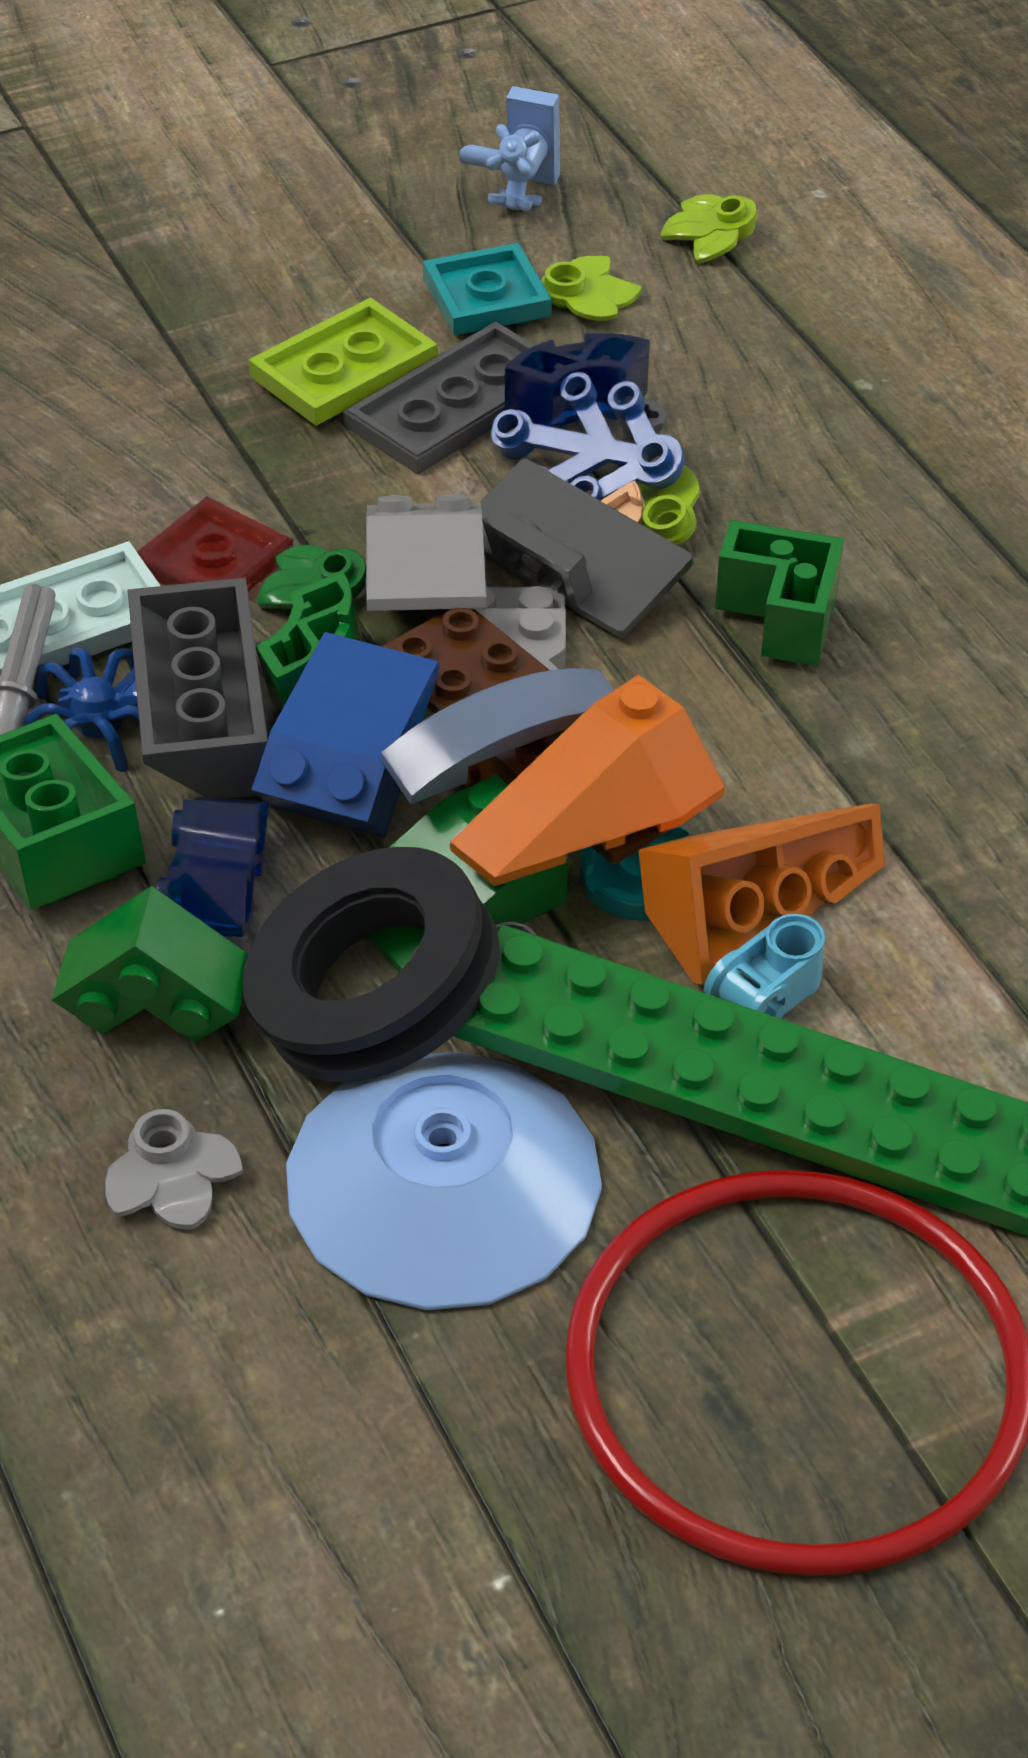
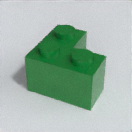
[715,520,844,666]
[51,886,248,1043]

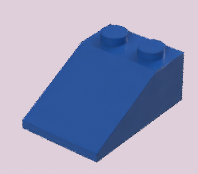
[251,632,441,838]

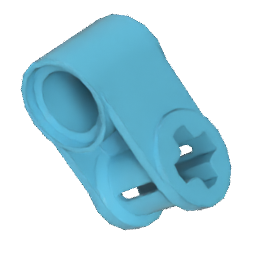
[703,914,825,1019]

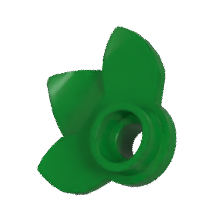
[257,545,366,609]

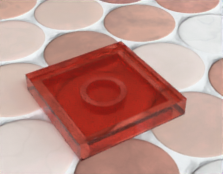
[137,496,293,592]

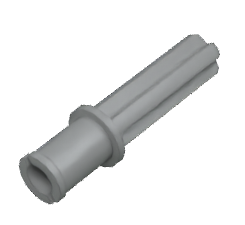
[0,584,56,735]

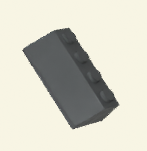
[127,577,268,801]

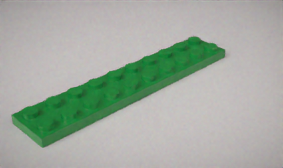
[453,924,1028,1236]

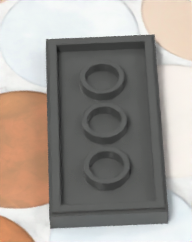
[343,321,570,475]

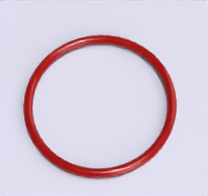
[565,1170,1028,1576]

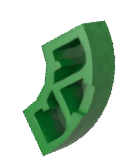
[255,571,364,714]

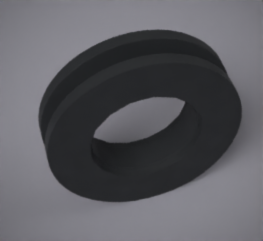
[243,847,499,1082]

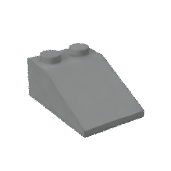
[366,494,487,611]

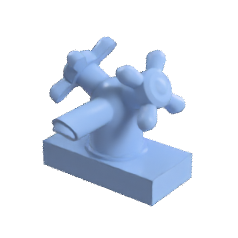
[459,86,560,211]

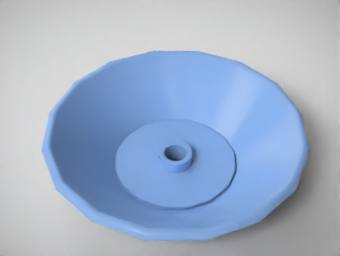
[286,1051,602,1311]

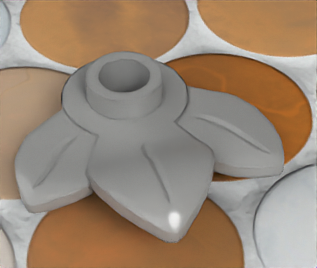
[105,1109,243,1230]

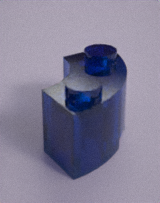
[505,333,650,429]
[157,797,269,937]

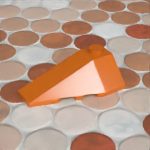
[450,674,725,886]
[639,803,885,985]

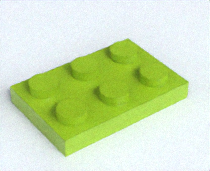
[248,297,438,426]

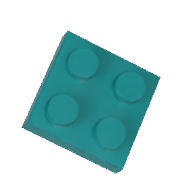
[422,243,552,336]

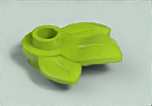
[661,194,758,264]
[541,255,642,321]
[637,465,701,545]

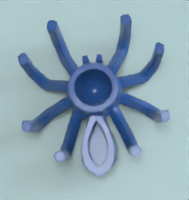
[24,648,139,772]

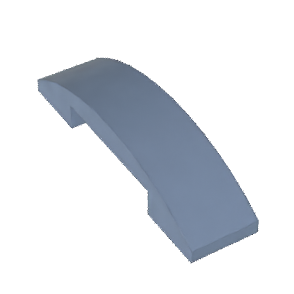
[381,668,614,804]

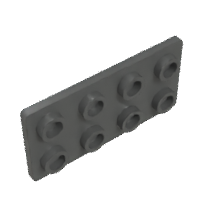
[480,459,694,638]

